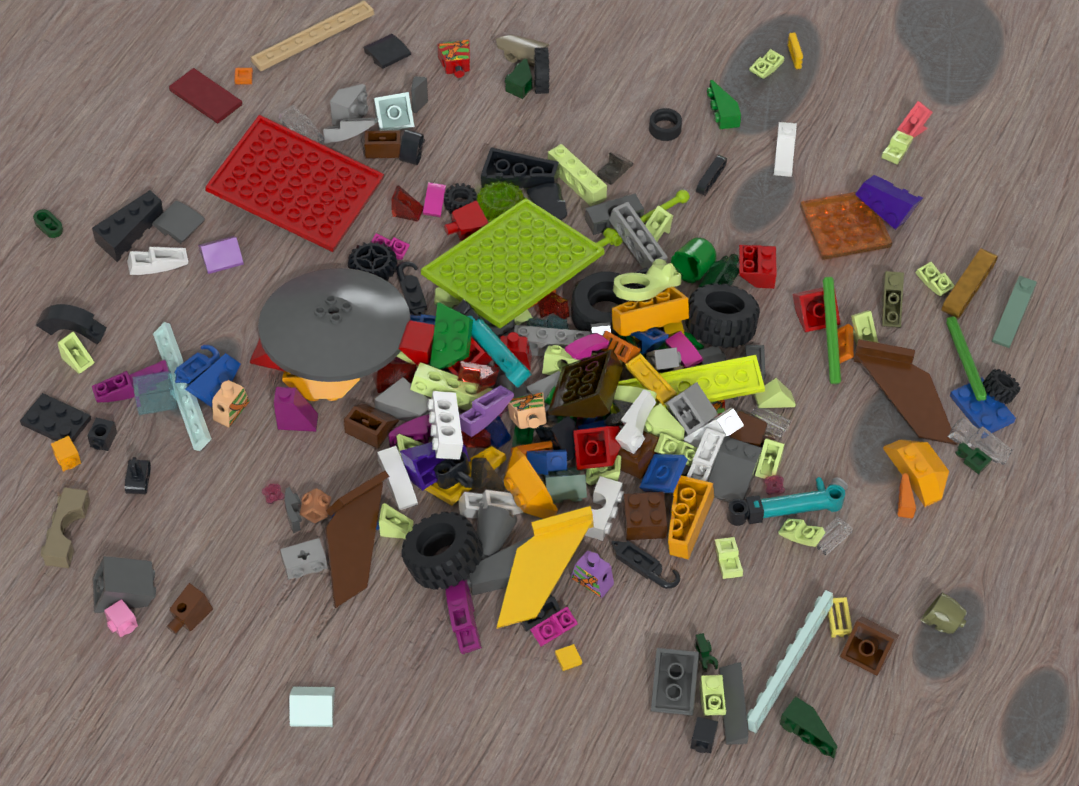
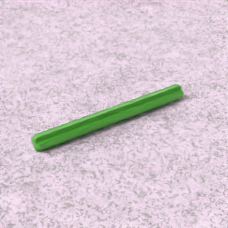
[823,277,841,384]
[946,316,987,401]

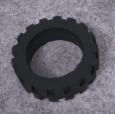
[534,47,550,94]

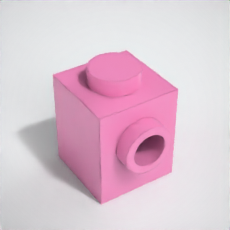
[104,599,138,638]

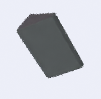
[411,76,428,113]

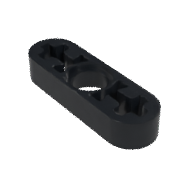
[696,155,727,196]

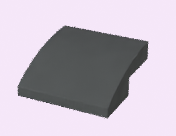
[152,201,205,244]

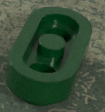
[33,209,63,238]

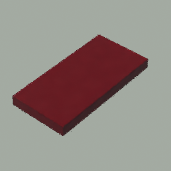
[169,68,243,124]

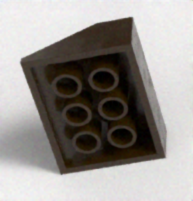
[548,349,623,418]

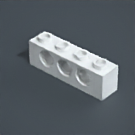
[427,391,463,459]

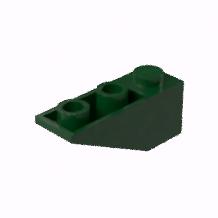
[780,696,838,759]

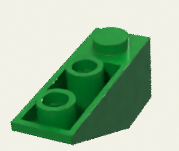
[707,80,741,129]

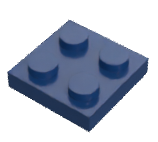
[639,454,688,493]

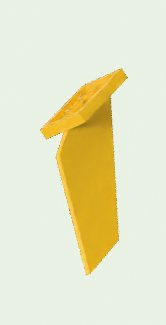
[497,506,594,629]

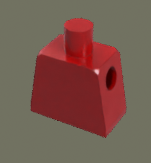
[444,201,488,241]
[495,332,532,370]

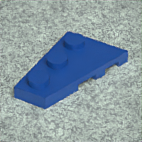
[185,353,241,408]

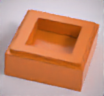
[234,68,253,84]

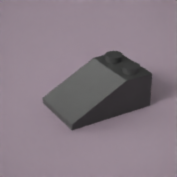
[708,436,762,503]
[651,648,699,716]

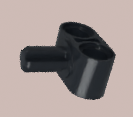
[399,129,425,165]
[434,452,474,489]
[125,457,151,494]

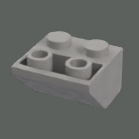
[330,84,368,126]
[664,382,718,436]

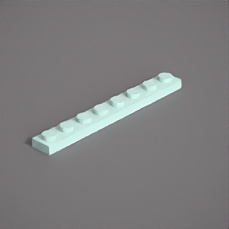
[153,322,212,451]
[747,590,833,733]

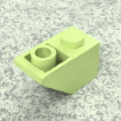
[700,675,726,715]

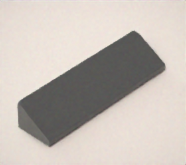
[719,662,748,745]

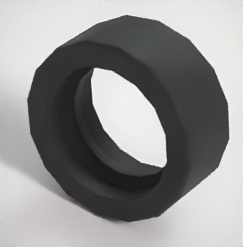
[649,108,682,141]

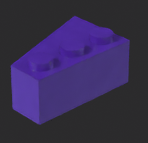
[855,175,923,230]
[400,442,470,491]

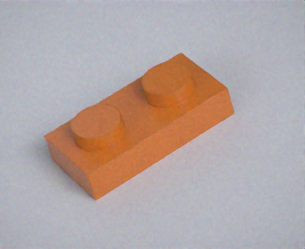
[837,324,854,363]

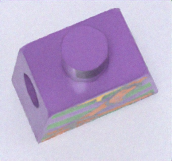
[571,551,614,598]

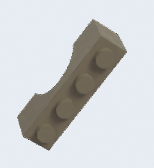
[41,488,90,568]

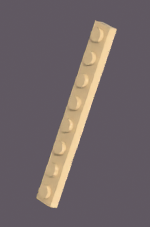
[251,0,374,71]

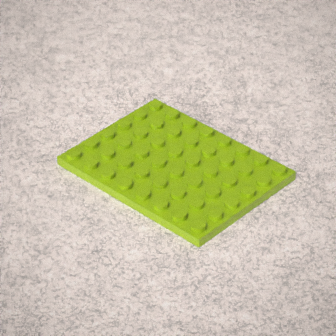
[421,198,604,329]

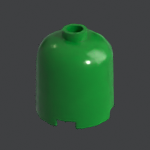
[671,237,717,283]

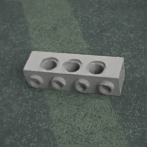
[609,202,668,269]
[514,325,590,356]

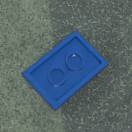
[950,377,1016,437]

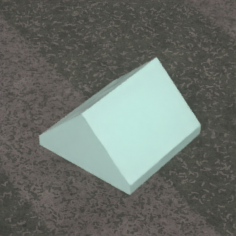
[374,92,415,130]
[290,687,335,727]

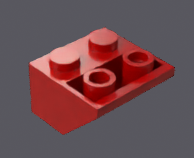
[739,245,777,289]

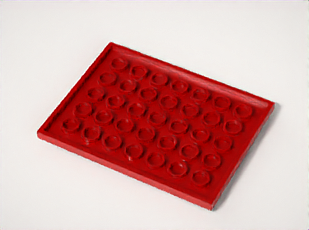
[205,115,384,252]

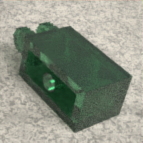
[699,254,739,288]

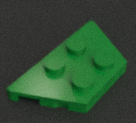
[430,303,473,369]

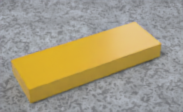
[625,353,677,406]

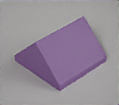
[198,236,243,274]

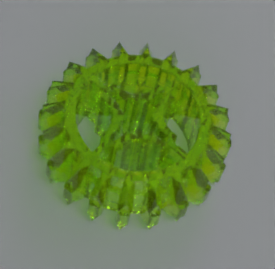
[477,180,525,222]

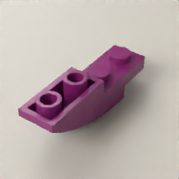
[92,360,172,403]
[389,414,464,448]
[446,579,482,654]

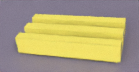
[828,597,852,638]

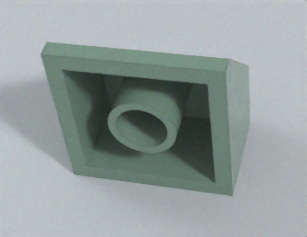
[544,467,587,503]

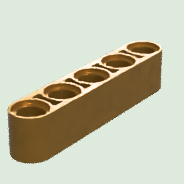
[941,248,998,319]

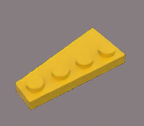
[425,446,507,506]

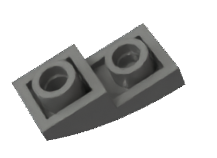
[285,487,302,534]

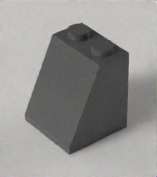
[92,556,156,613]

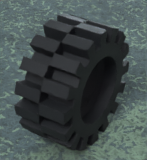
[444,183,477,214]
[983,369,1020,404]

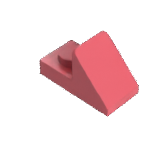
[897,101,933,137]

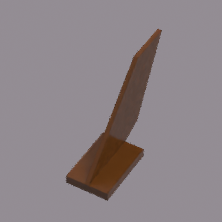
[854,339,958,445]
[325,470,390,608]

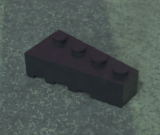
[92,190,163,262]

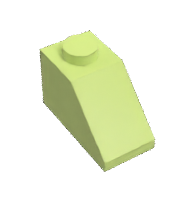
[643,403,685,441]

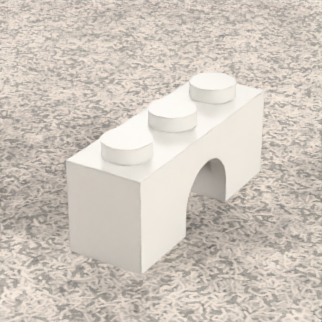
[585,476,625,541]

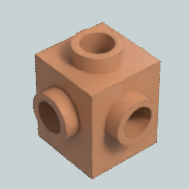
[300,488,331,523]

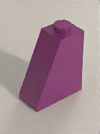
[274,387,318,432]

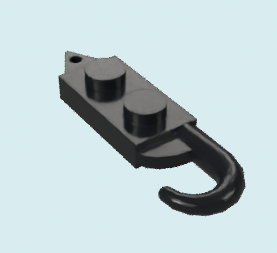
[396,261,427,316]
[611,541,680,589]

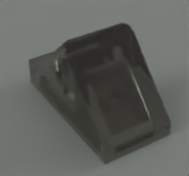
[597,152,633,185]
[604,399,633,429]
[471,458,506,492]

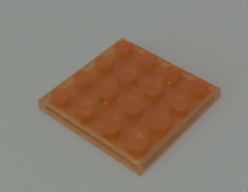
[800,192,892,260]

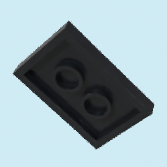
[20,393,91,442]

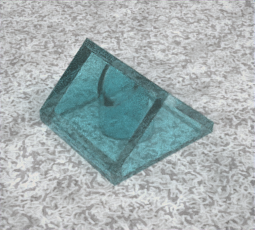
[133,371,178,415]

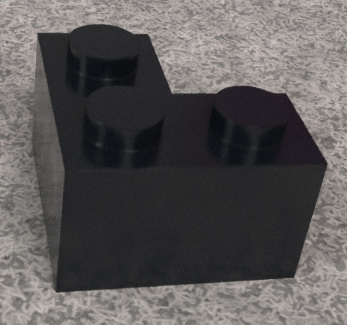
[535,415,577,461]

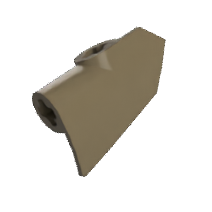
[496,35,549,67]

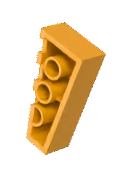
[612,287,689,336]
[668,475,714,560]

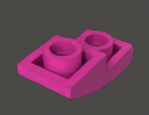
[423,182,446,217]
[372,233,410,260]
[665,331,703,368]
[565,333,609,360]
[530,607,578,647]

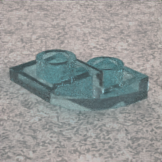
[527,316,569,330]

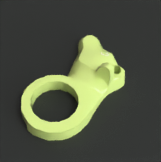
[613,259,681,301]

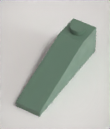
[992,276,1037,348]

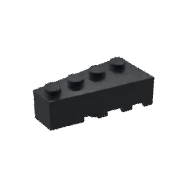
[480,147,560,188]

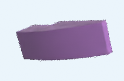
[459,385,514,437]

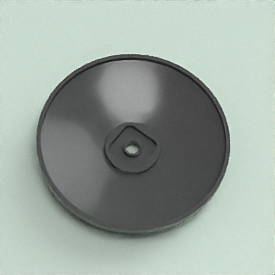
[258,268,410,382]

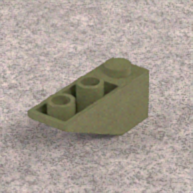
[882,271,904,328]

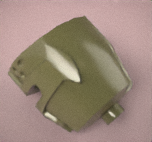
[920,592,967,634]

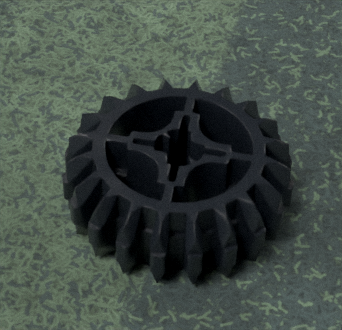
[348,241,397,282]

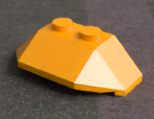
[282,371,360,401]
[883,439,949,507]
[503,447,558,519]

